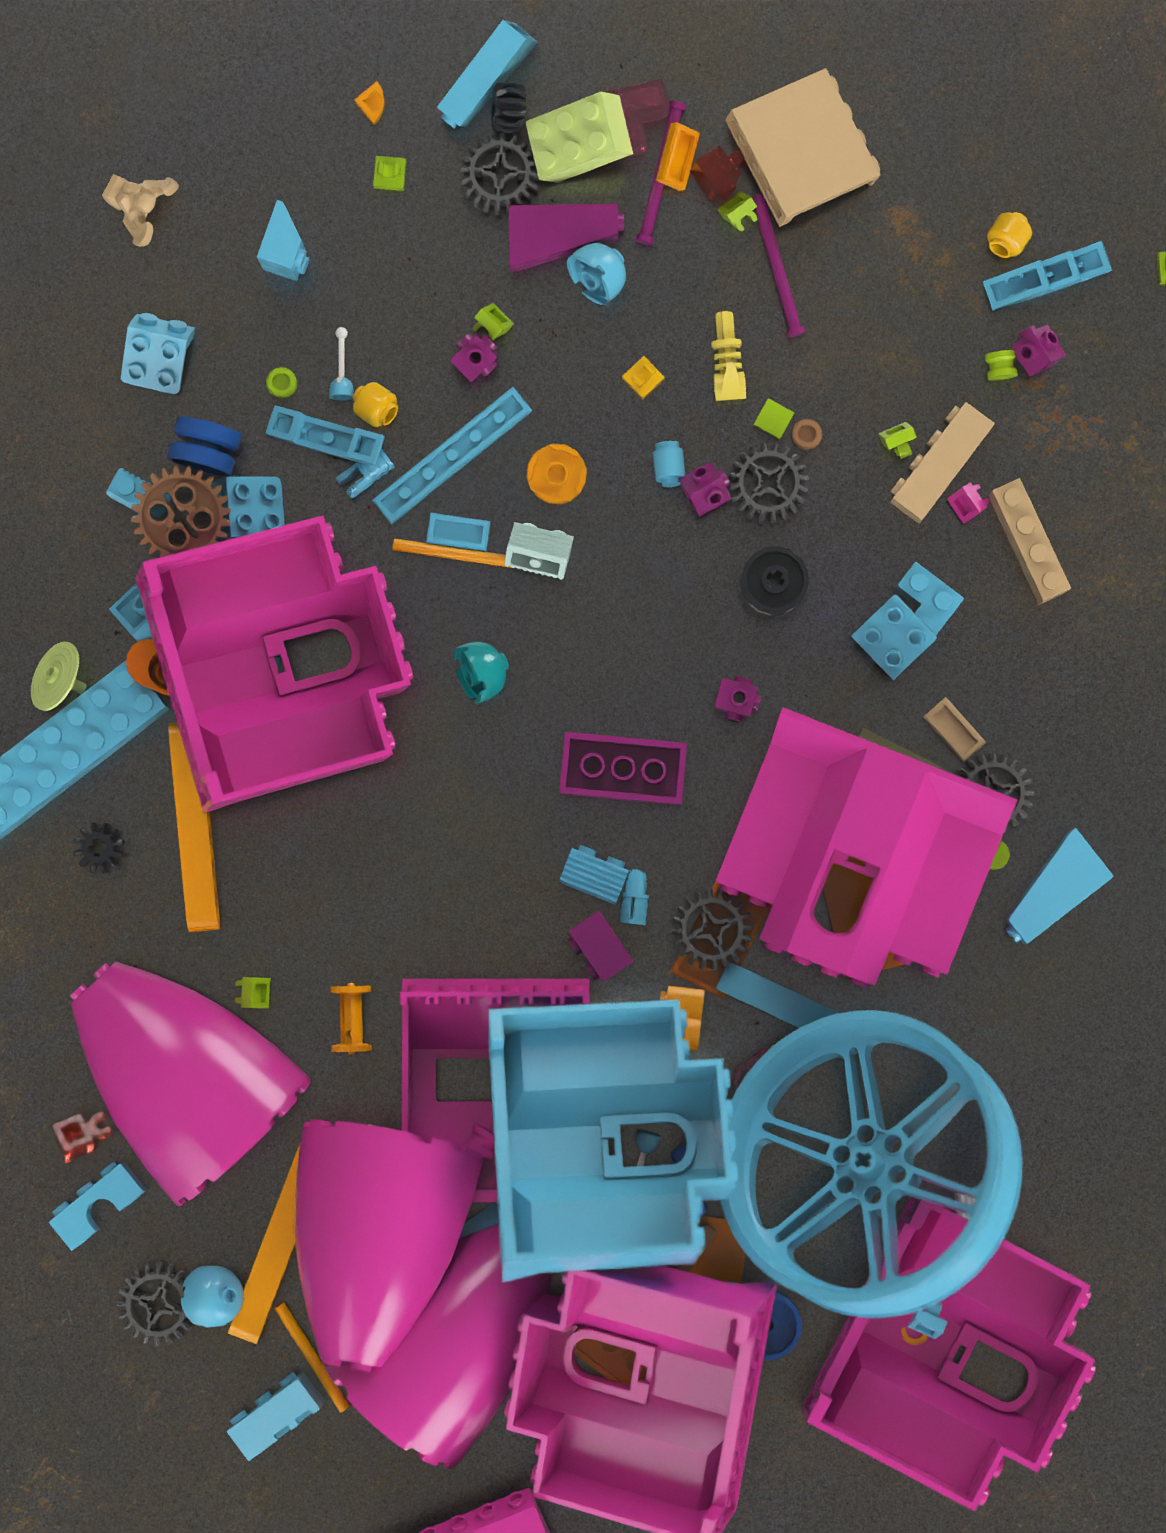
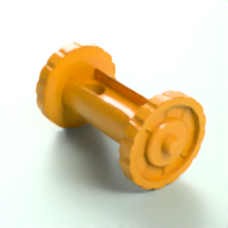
[331,983,372,1055]

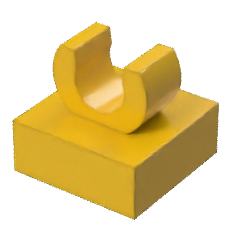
[622,356,665,400]

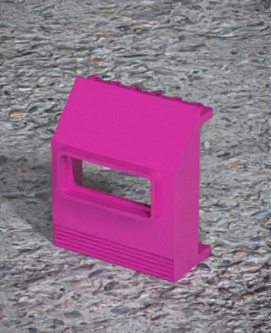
[400,979,589,1202]

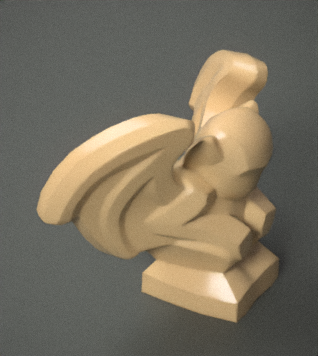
[102,174,179,247]

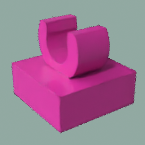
[947,482,989,524]

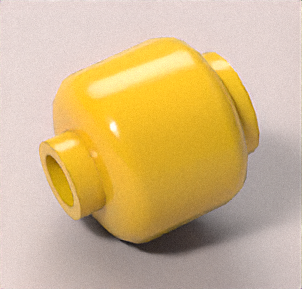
[987,212,1032,258]
[352,382,398,427]

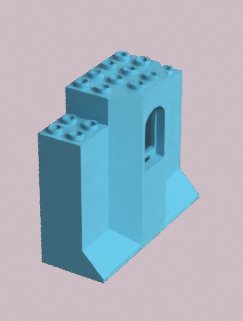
[488,1000,738,1282]

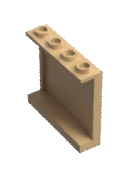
[725,68,881,227]

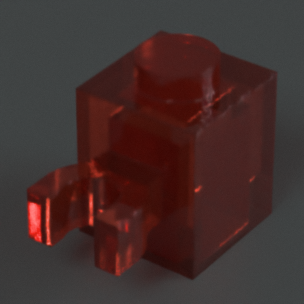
[690,146,746,200]
[52,1111,112,1163]

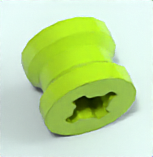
[985,350,1018,380]

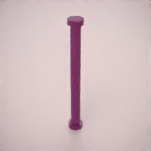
[635,100,686,245]
[751,194,806,337]

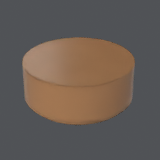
[791,419,822,451]

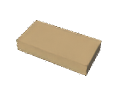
[922,697,986,763]

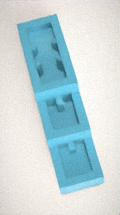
[983,241,1112,311]

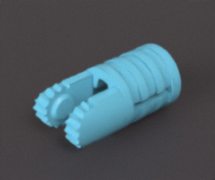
[336,449,395,499]
[619,869,649,925]

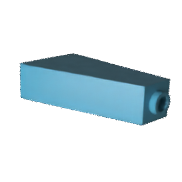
[437,20,538,128]
[1005,828,1114,944]

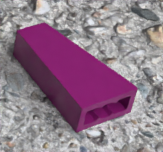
[509,204,624,272]

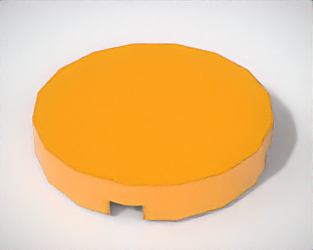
[527,443,587,505]

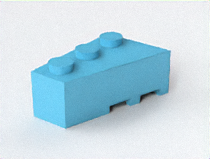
[226,1371,325,1461]

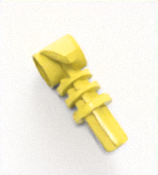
[711,311,746,401]

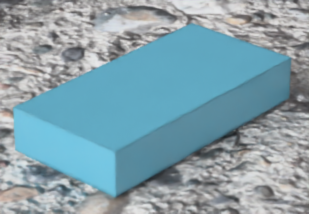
[426,513,491,552]

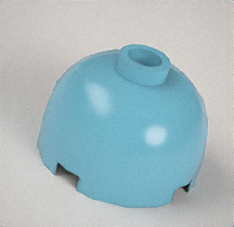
[567,243,626,305]
[181,1265,244,1327]

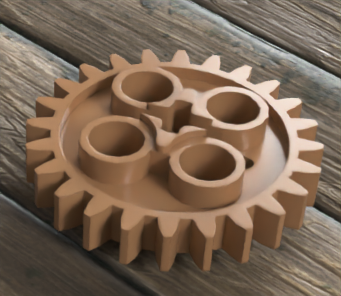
[131,465,231,558]

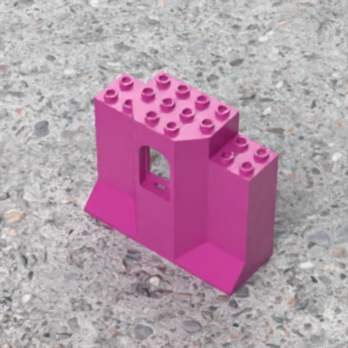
[135,516,413,813]
[716,707,1017,989]
[800,1196,1096,1511]
[504,1266,777,1533]

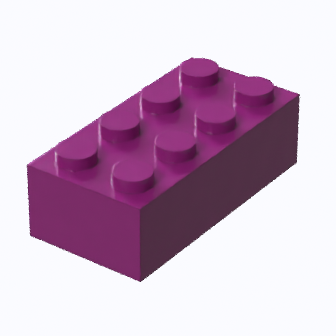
[559,732,687,806]

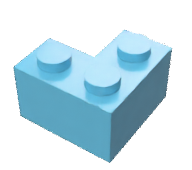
[894,562,964,635]

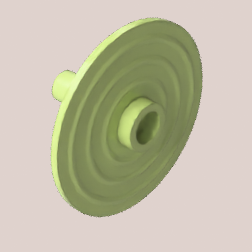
[31,641,86,711]

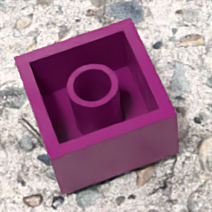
[567,911,634,982]

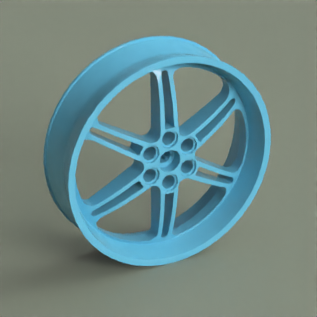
[720,1011,1022,1318]

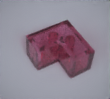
[606,79,669,158]

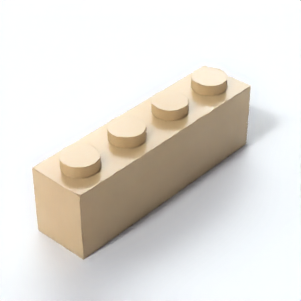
[890,402,995,524]
[988,478,1071,605]

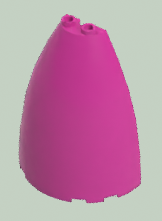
[70,961,312,1206]
[294,1120,484,1372]
[318,1223,553,1469]

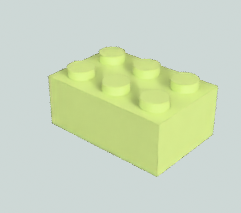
[525,92,633,183]

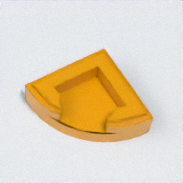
[354,81,385,125]

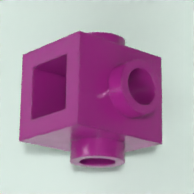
[1011,324,1066,377]
[450,332,498,382]
[678,462,731,516]
[714,676,761,722]

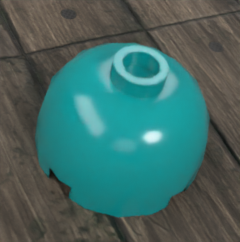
[453,641,509,704]

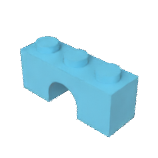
[49,1161,148,1251]

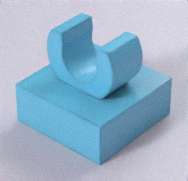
[907,1303,947,1339]

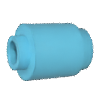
[653,441,686,487]

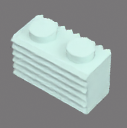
[504,522,574,580]

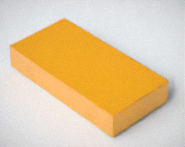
[656,122,700,191]

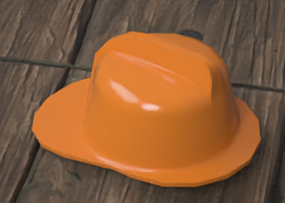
[126,639,169,695]

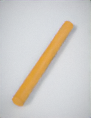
[393,538,512,568]
[274,1302,350,1413]

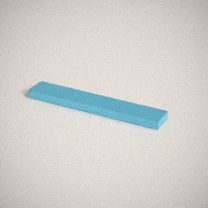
[372,387,532,525]

